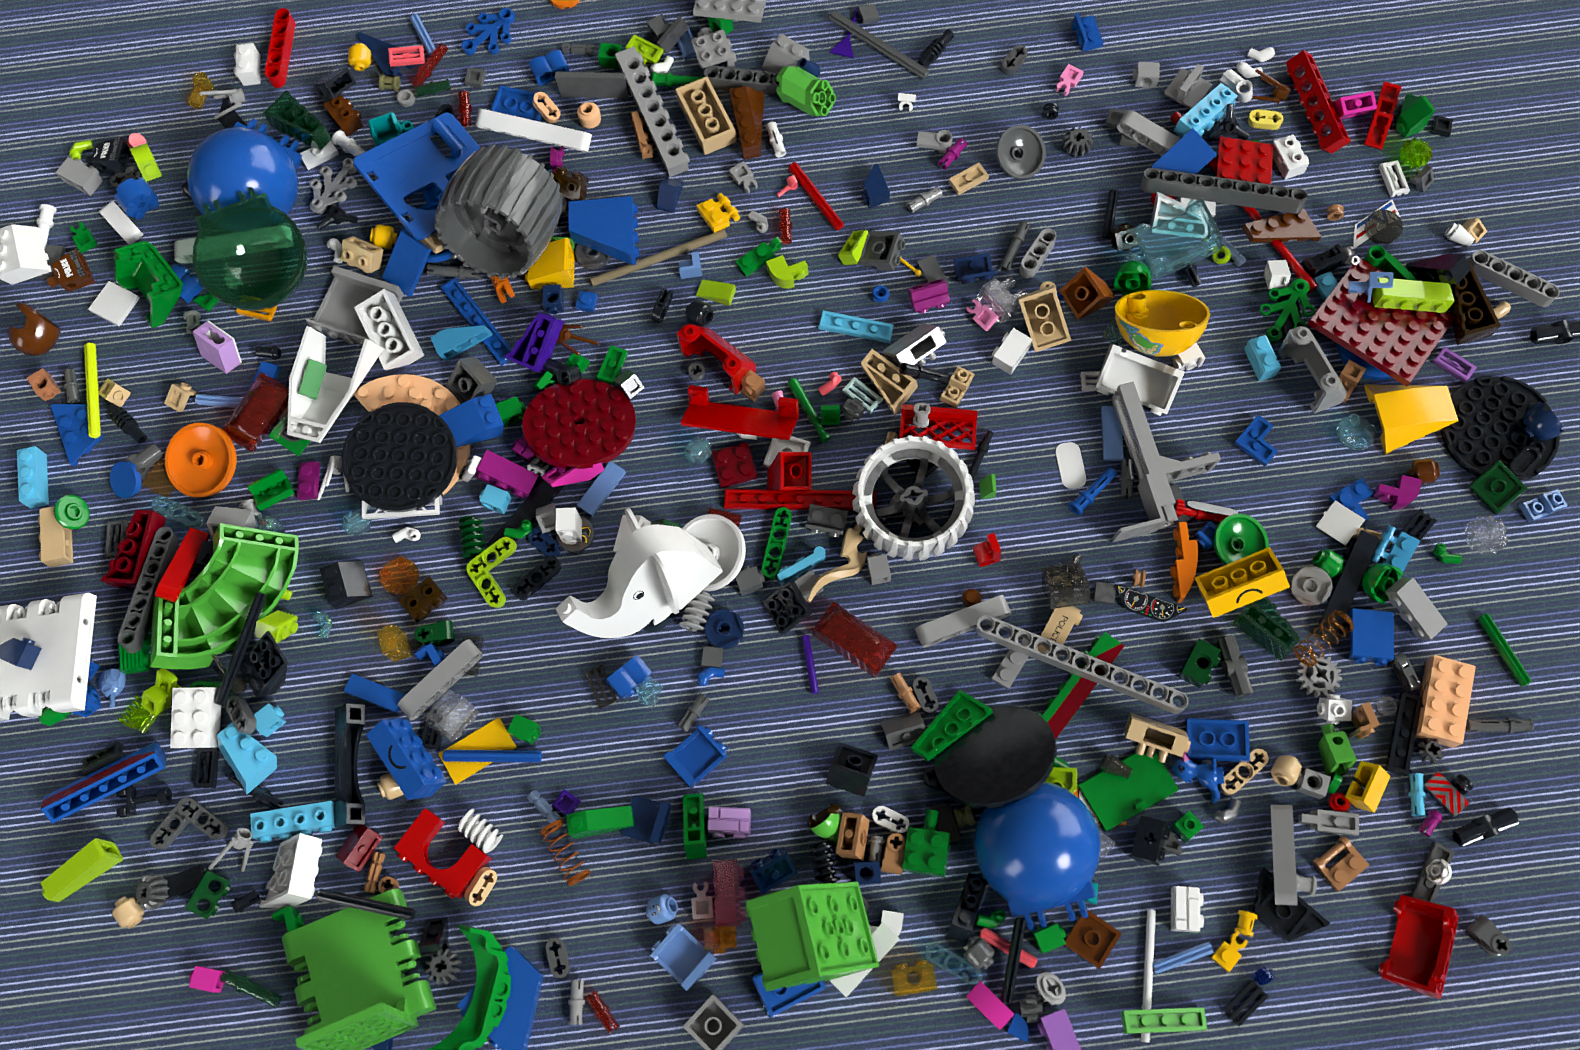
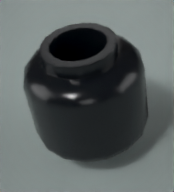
[686,300,714,326]

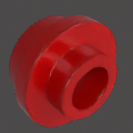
[1328,792,1350,812]

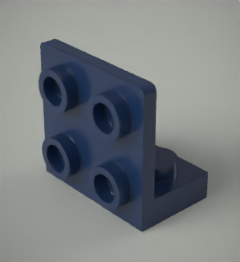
[621,795,672,846]

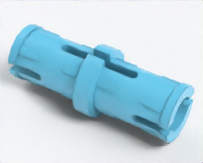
[1408,773,1426,817]

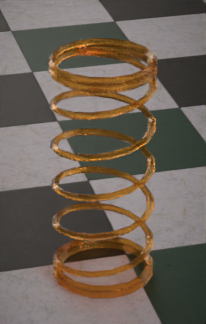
[1294,610,1354,667]

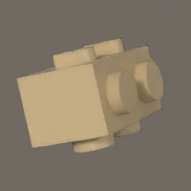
[340,236,384,273]

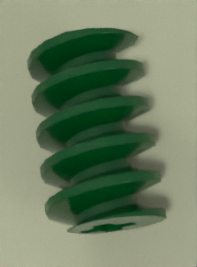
[458,516,486,559]

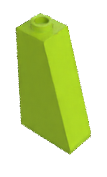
[40,838,124,902]

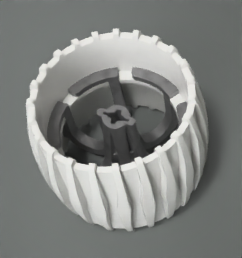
[852,435,975,561]

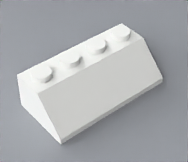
[354,289,424,370]

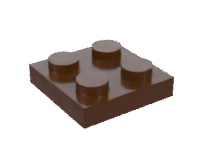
[1064,910,1122,970]

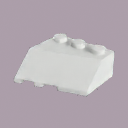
[0,224,52,285]
[259,833,322,908]

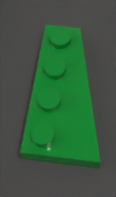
[911,690,993,761]

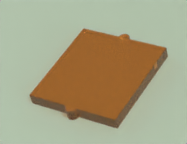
[142,458,175,499]

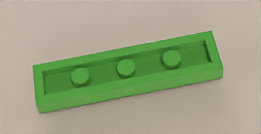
[1121,1007,1208,1034]

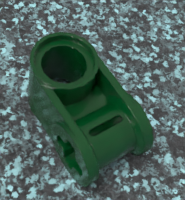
[415,620,455,646]

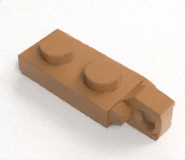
[631,111,653,159]

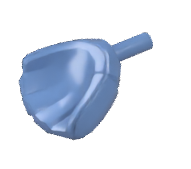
[97,668,126,707]

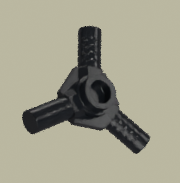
[1207,103,1250,142]
[316,202,358,230]

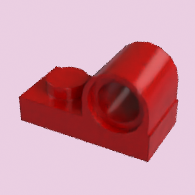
[972,533,1001,567]

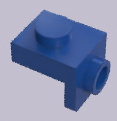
[1193,521,1217,551]
[415,643,446,667]

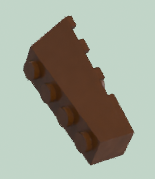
[729,86,765,160]

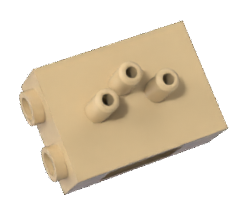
[1124,712,1191,763]

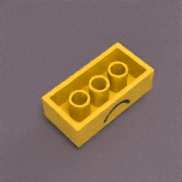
[1195,547,1290,618]

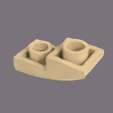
[940,366,975,408]

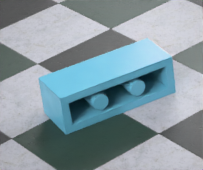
[17,446,49,509]

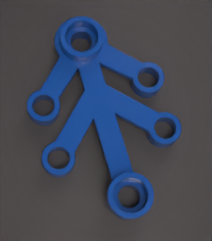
[461,8,515,55]

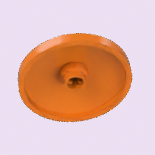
[165,423,237,498]

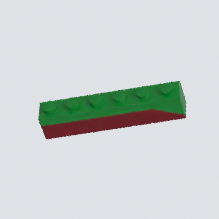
[1038,632,1125,740]

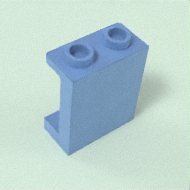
[650,923,717,991]

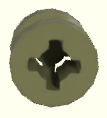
[953,806,975,829]

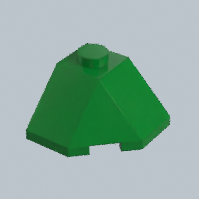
[1395,93,1435,139]

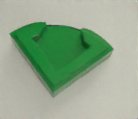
[193,294,220,312]

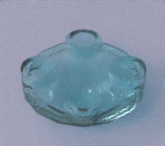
[1337,414,1376,451]

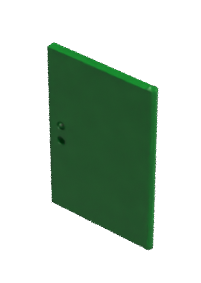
[1077,746,1179,832]

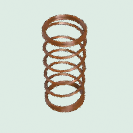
[540,819,591,886]

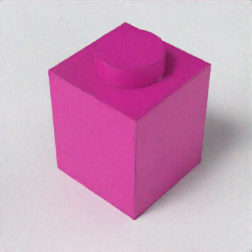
[189,966,227,993]

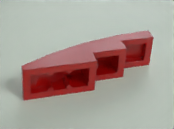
[1364,81,1402,150]

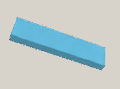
[818,310,894,343]

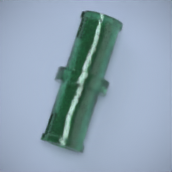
[415,79,451,98]

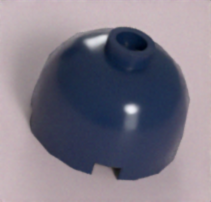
[1523,402,1564,441]

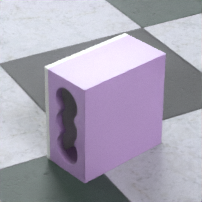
[193,320,242,374]

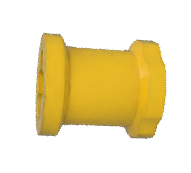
[1234,910,1258,937]

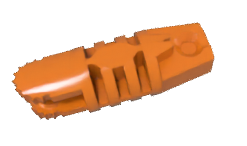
[491,276,515,304]

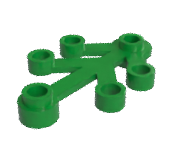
[1259,279,1315,343]

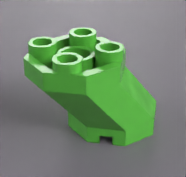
[776,66,836,116]

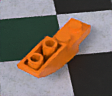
[1170,522,1198,603]

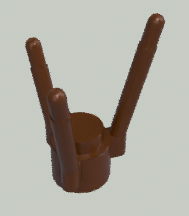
[1252,69,1291,104]
[556,324,599,355]

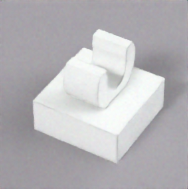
[898,93,916,111]

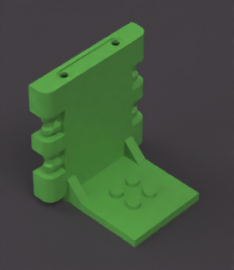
[281,889,437,1050]

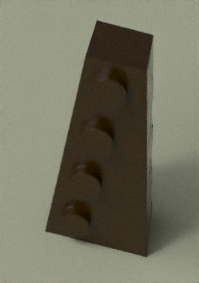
[1450,261,1501,345]

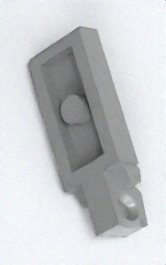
[991,638,1029,690]
[1298,809,1359,836]

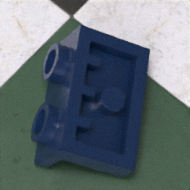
[748,847,798,894]

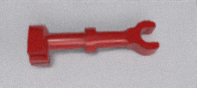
[1173,499,1229,525]

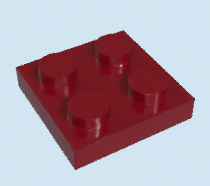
[712,442,758,488]

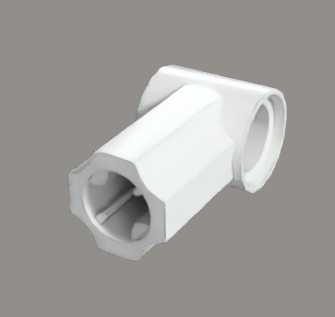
[1220,69,1253,103]

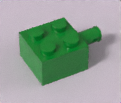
[902,809,951,878]

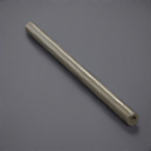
[590,229,727,286]

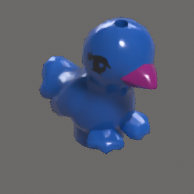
[1172,752,1225,803]

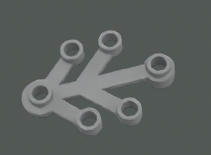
[309,158,357,214]

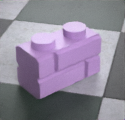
[708,807,751,839]

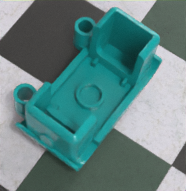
[368,112,414,147]

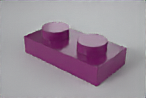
[297,461,320,501]

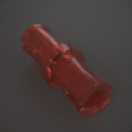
[458,91,472,127]
[778,208,792,244]
[585,990,620,1034]

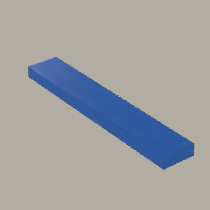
[440,277,512,366]

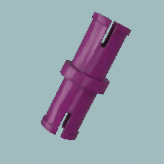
[938,138,967,170]

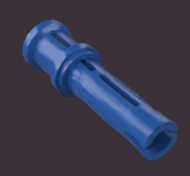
[1068,467,1117,516]

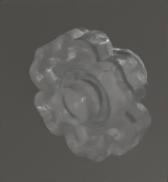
[1465,515,1508,555]

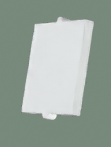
[1316,501,1365,546]

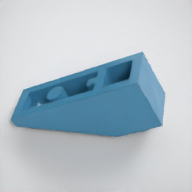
[430,325,493,361]

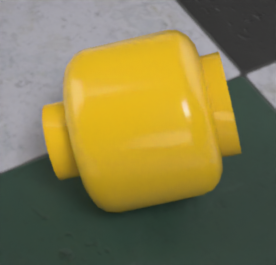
[348,43,371,71]
[370,224,398,249]

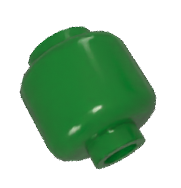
[1312,549,1344,578]

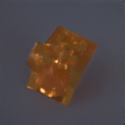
[704,926,737,954]

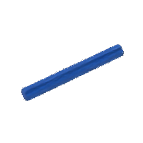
[443,750,542,763]

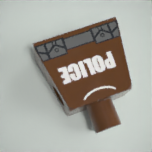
[46,249,95,291]

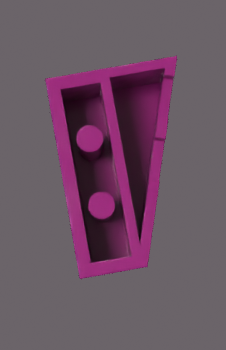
[475,450,538,499]

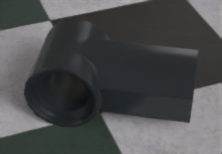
[543,358,581,386]

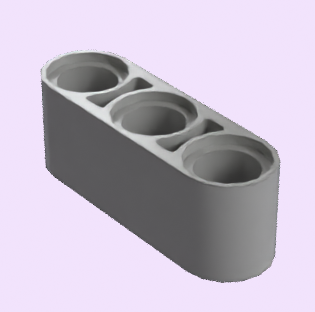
[1019,228,1056,279]

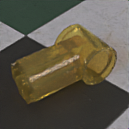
[187,72,214,109]

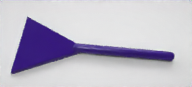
[830,7,858,59]

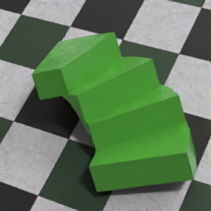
[150,523,299,669]

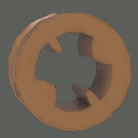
[1326,204,1344,221]
[1133,569,1146,588]
[378,876,399,893]

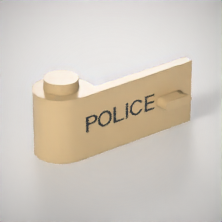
[1037,599,1083,657]

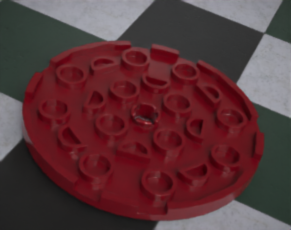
[522,379,636,469]

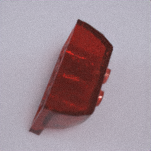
[222,372,289,453]
[811,601,898,678]

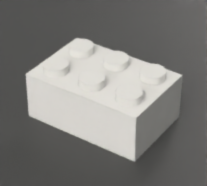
[170,687,221,748]

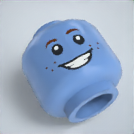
[646,894,678,925]

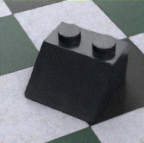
[319,561,373,610]
[826,743,878,797]

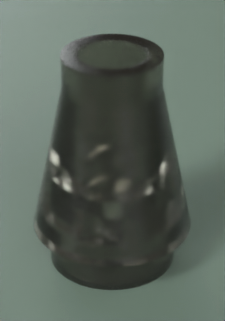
[1100,753,1132,779]

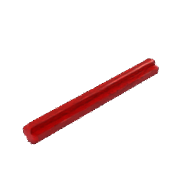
[789,162,844,231]

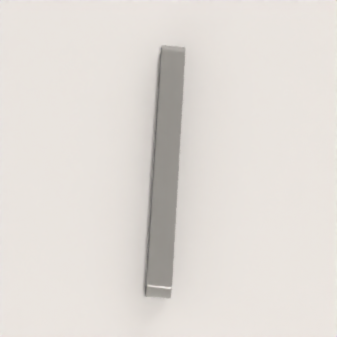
[976,615,1188,714]

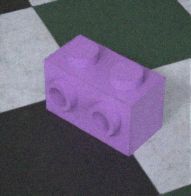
[1037,1009,1081,1050]

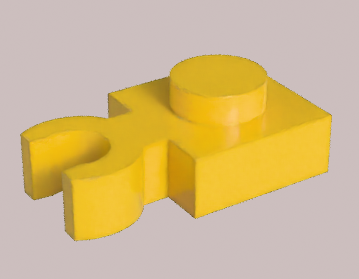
[1211,932,1248,972]

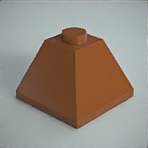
[1059,267,1115,320]

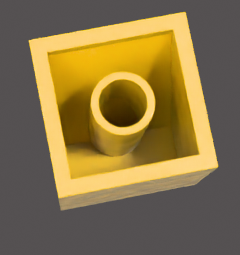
[525,238,575,289]

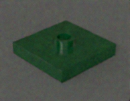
[1468,460,1528,515]

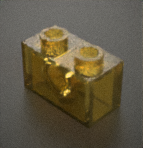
[377,625,412,662]
[891,960,938,997]

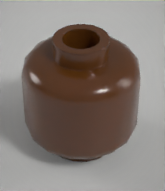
[1409,458,1440,485]

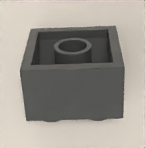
[446,356,498,404]

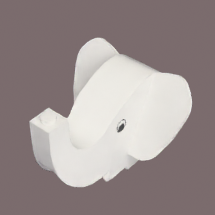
[556,508,723,638]

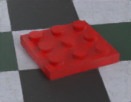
[1215,137,1273,185]

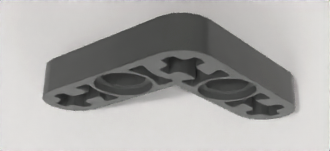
[150,797,228,850]

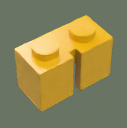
[1345,761,1390,813]

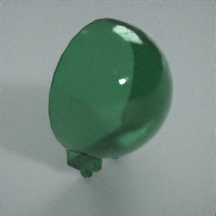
[192,187,308,311]

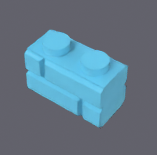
[1244,335,1281,381]

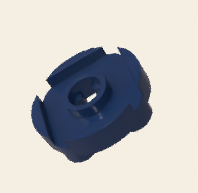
[705,609,744,649]

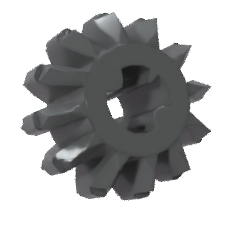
[1062,126,1093,157]
[134,874,170,910]
[425,949,461,985]

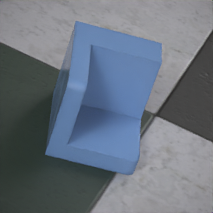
[679,252,702,279]

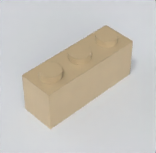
[38,506,73,567]

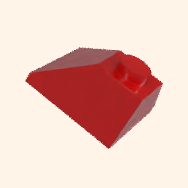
[767,452,812,490]

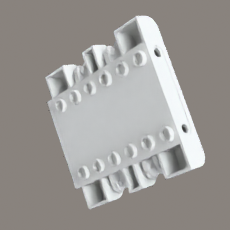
[0,593,97,721]

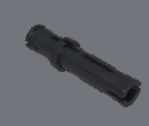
[899,363,950,384]
[228,771,283,810]

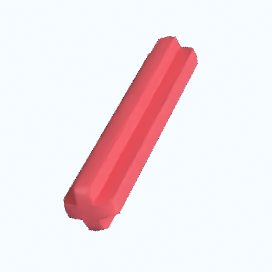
[979,927,1038,968]

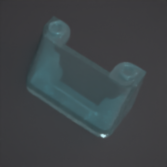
[1133,198,1222,279]

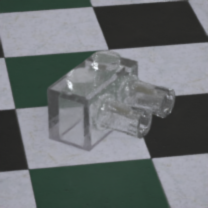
[977,276,1028,324]

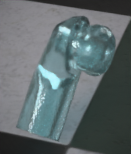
[313,611,332,639]

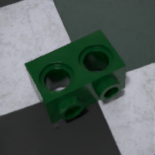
[185,869,231,919]

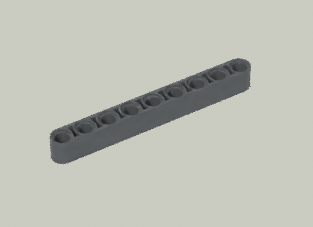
[1140,168,1308,213]

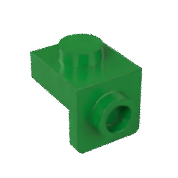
[271,906,304,932]

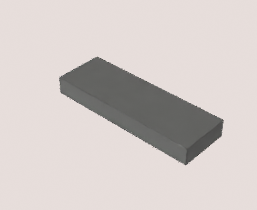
[1409,841,1455,903]

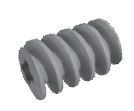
[679,590,715,632]

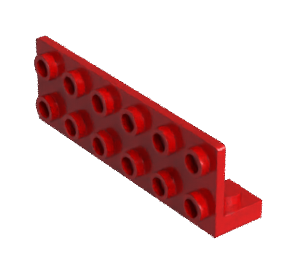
[681,385,799,440]

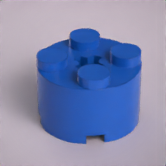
[114,177,159,220]

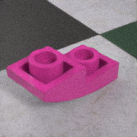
[966,981,1014,1030]

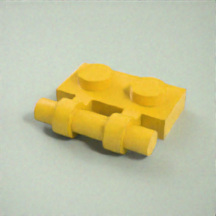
[696,193,740,233]

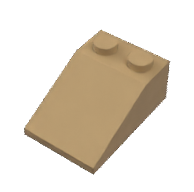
[1018,285,1071,352]

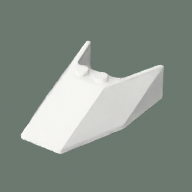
[287,326,383,443]

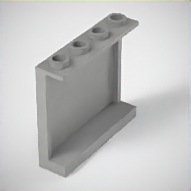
[306,266,404,347]

